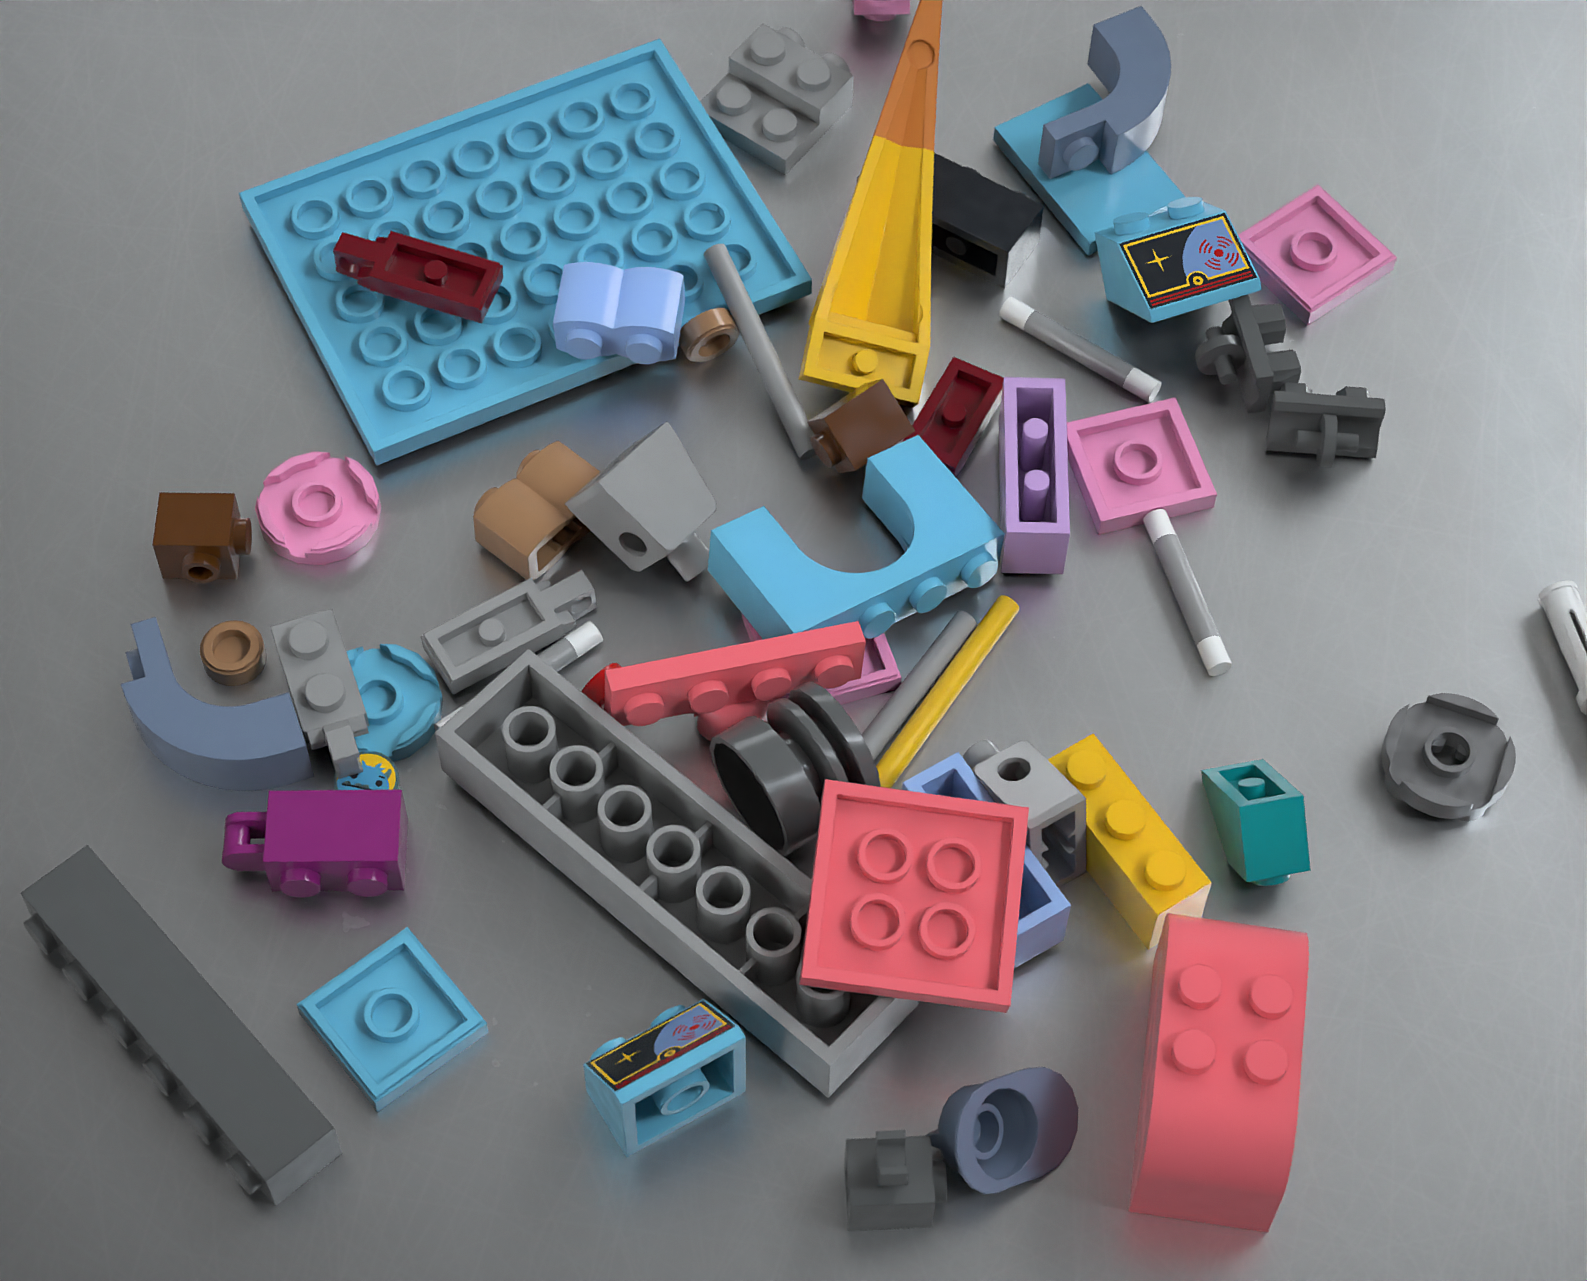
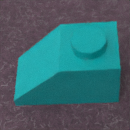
[1201,759,1311,886]

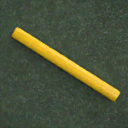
[876,595,1019,788]

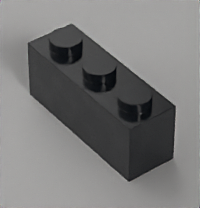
[857,153,1044,289]

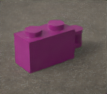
[221,789,408,898]

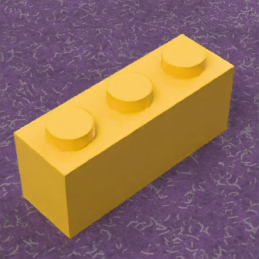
[1047,733,1212,950]

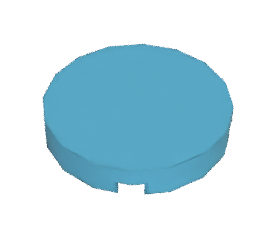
[346,644,443,763]

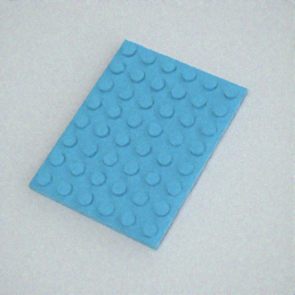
[239,38,812,466]

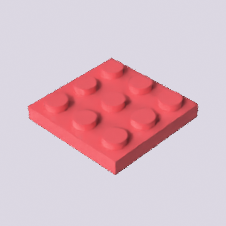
[799,779,1029,1013]

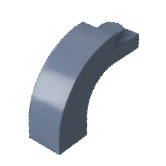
[1038,6,1171,179]
[120,617,314,791]

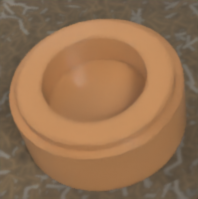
[679,308,740,362]
[200,620,267,686]

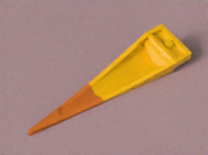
[798,0,943,408]

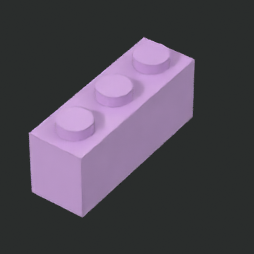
[999,377,1070,574]

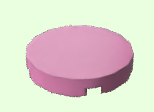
[255,451,381,565]

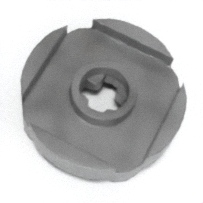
[1381,693,1516,822]

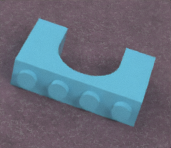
[708,435,1005,639]

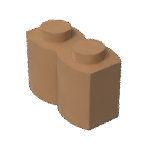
[473,441,601,580]

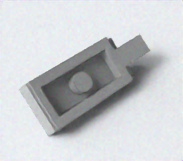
[421,570,597,695]
[270,609,369,779]

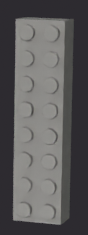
[435,649,919,1098]

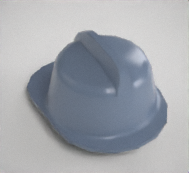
[926,1067,1078,1194]

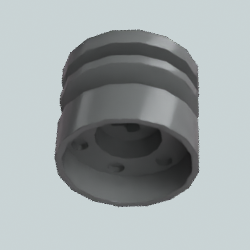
[710,681,881,856]

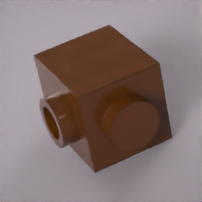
[807,379,915,473]
[152,492,252,583]

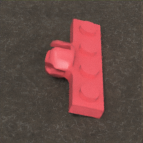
[605,621,866,741]

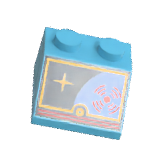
[1094,197,1262,323]
[583,999,746,1158]

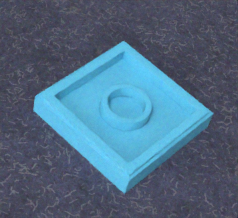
[296,927,489,1112]

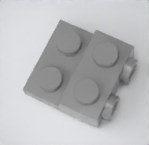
[700,23,854,175]

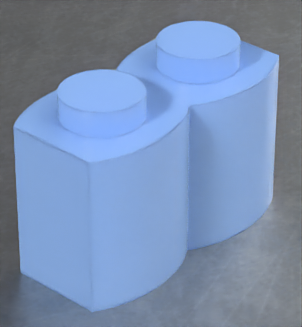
[553,262,685,364]

